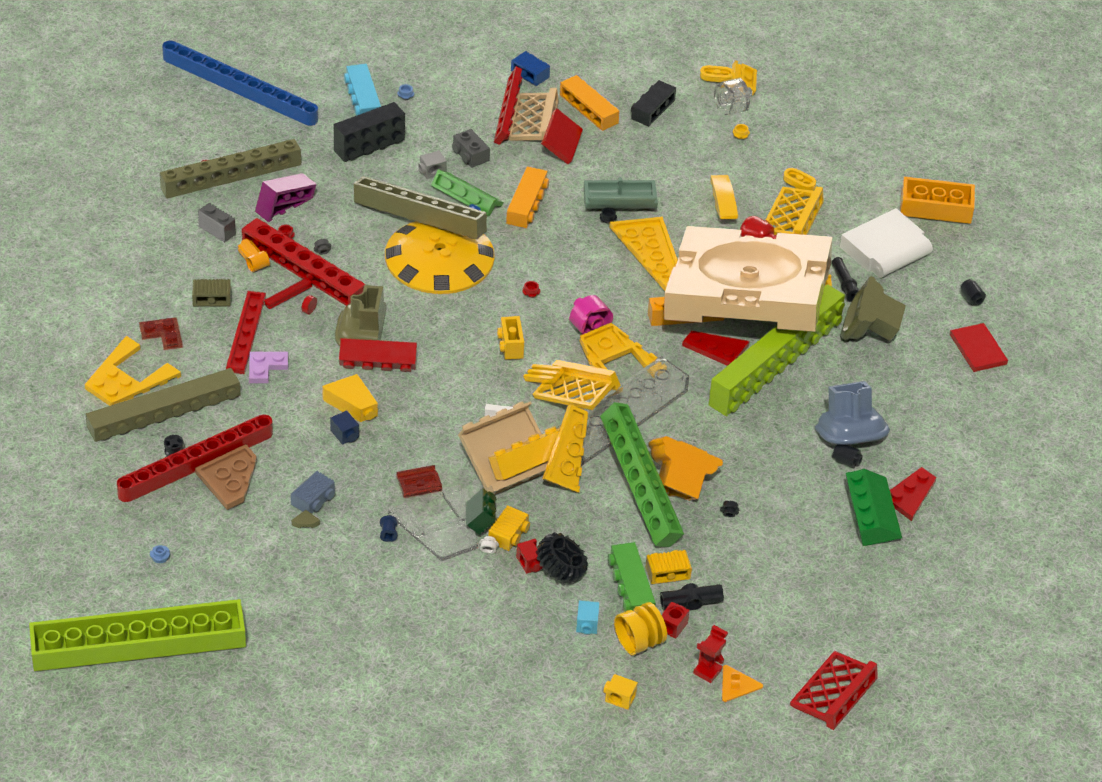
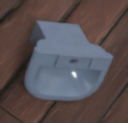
[815,381,890,445]

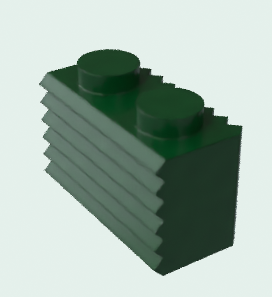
[465,488,497,535]

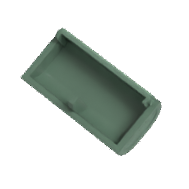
[584,177,658,209]

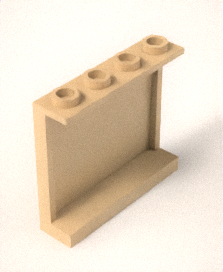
[458,401,548,495]

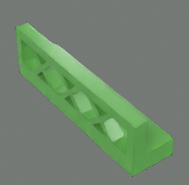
[431,169,504,216]

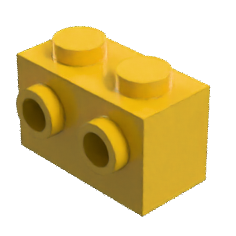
[497,316,524,359]

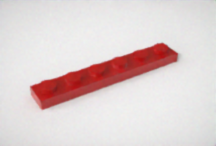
[494,66,522,145]

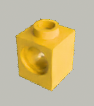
[603,674,638,710]

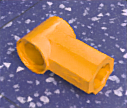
[238,239,270,272]

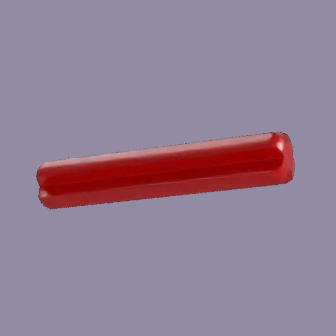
[264,278,312,309]

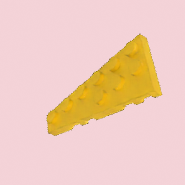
[609,217,678,291]

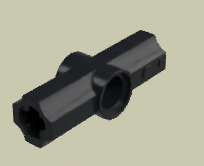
[660,583,724,610]

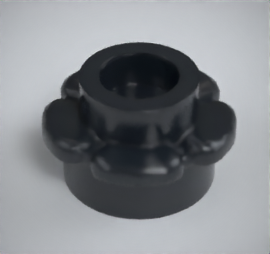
[600,208,617,223]
[720,501,740,518]

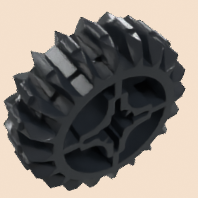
[536,532,589,584]

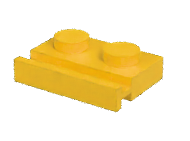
[731,60,757,96]

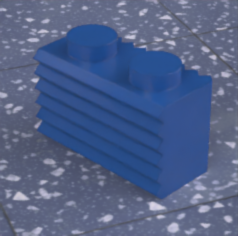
[511,51,550,86]

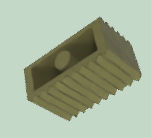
[192,279,231,307]

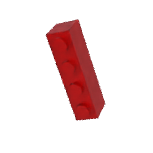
[339,338,417,372]

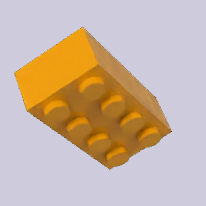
[900,177,975,224]

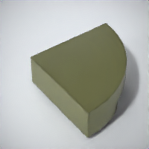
[291,510,320,528]

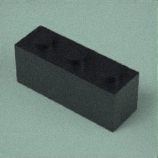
[630,80,677,127]

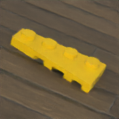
[542,405,588,493]

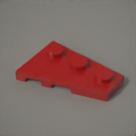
[682,330,750,366]
[890,467,937,521]

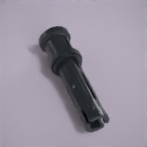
[832,257,860,302]

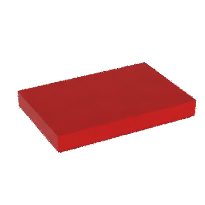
[541,108,583,164]
[950,323,1008,372]

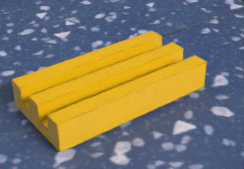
[523,364,565,384]

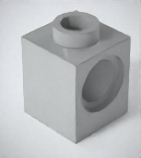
[418,150,447,179]

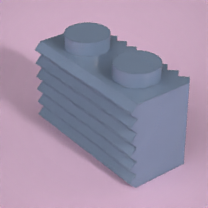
[291,470,335,514]

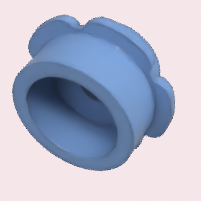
[397,84,414,99]
[150,545,170,563]

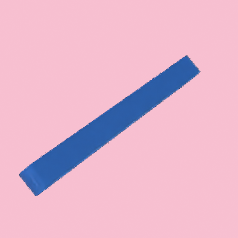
[162,40,318,126]

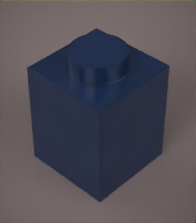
[330,411,359,445]

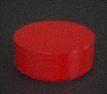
[301,295,317,315]

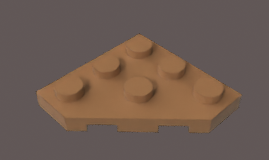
[195,444,257,510]

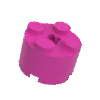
[569,295,613,335]

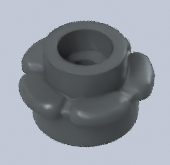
[314,239,331,255]

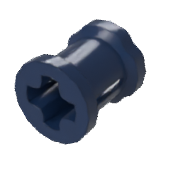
[380,515,398,542]

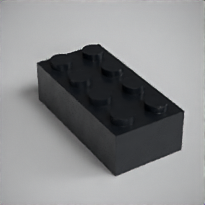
[333,102,405,162]

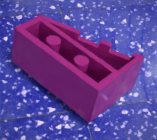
[255,173,317,222]

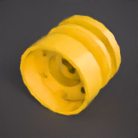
[614,602,667,655]

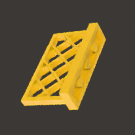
[766,186,824,235]
[533,360,621,410]

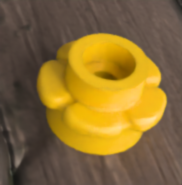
[733,124,750,139]

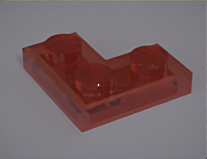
[139,317,183,350]

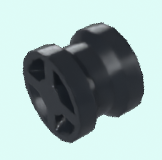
[164,435,184,457]

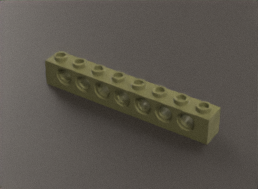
[160,139,301,199]

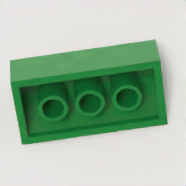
[846,469,902,546]

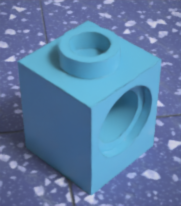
[576,600,599,634]

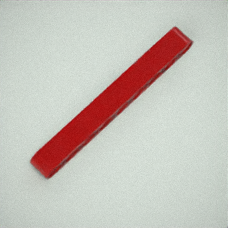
[117,414,273,502]

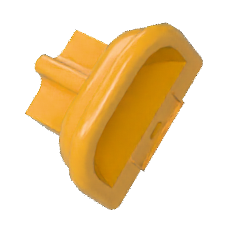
[648,436,723,501]

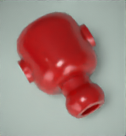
[740,216,777,239]

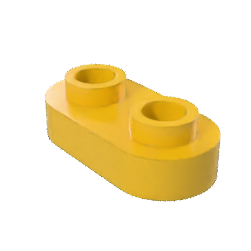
[700,65,732,83]
[783,168,816,191]

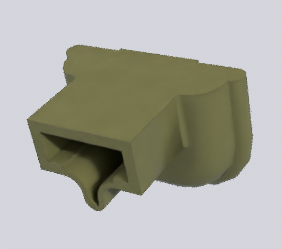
[841,276,906,341]
[335,285,387,346]

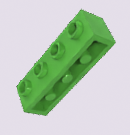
[608,542,656,611]

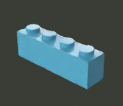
[344,64,381,116]

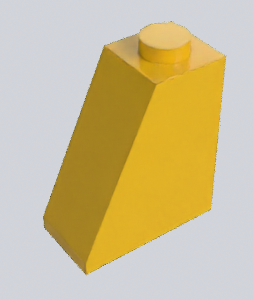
[322,374,378,422]

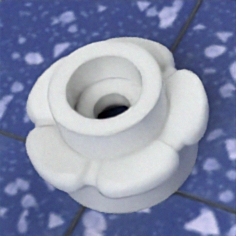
[479,536,499,554]

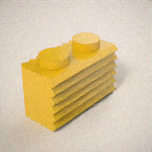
[488,505,530,551]
[645,550,692,585]

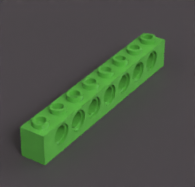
[600,402,684,547]

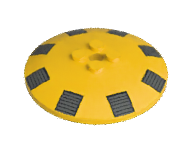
[385,221,494,294]

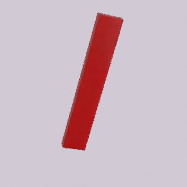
[226,291,266,374]

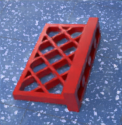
[790,651,878,730]

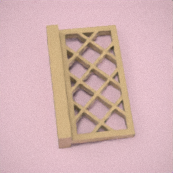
[508,88,559,141]

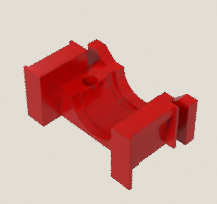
[693,625,728,683]

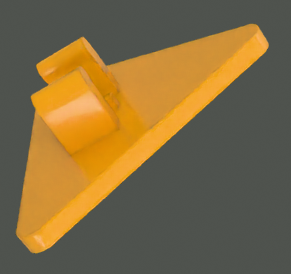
[722,665,763,702]

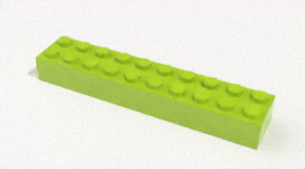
[708,284,845,417]
[29,599,246,671]

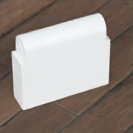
[840,209,933,278]

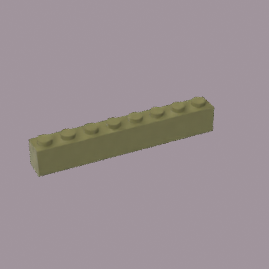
[354,176,487,239]
[85,368,241,442]

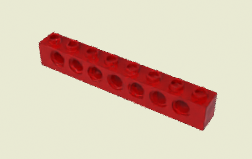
[242,218,366,306]

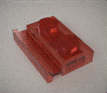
[396,465,442,498]

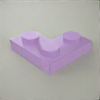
[249,352,288,383]

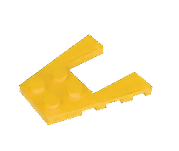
[579,323,668,397]
[85,336,181,406]

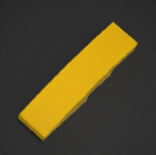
[710,175,738,219]

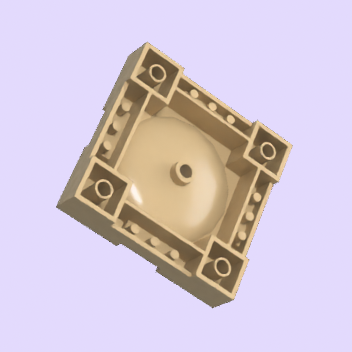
[664,226,832,332]

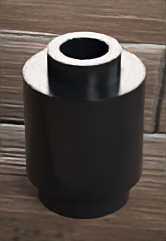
[960,279,986,306]
[832,444,863,468]

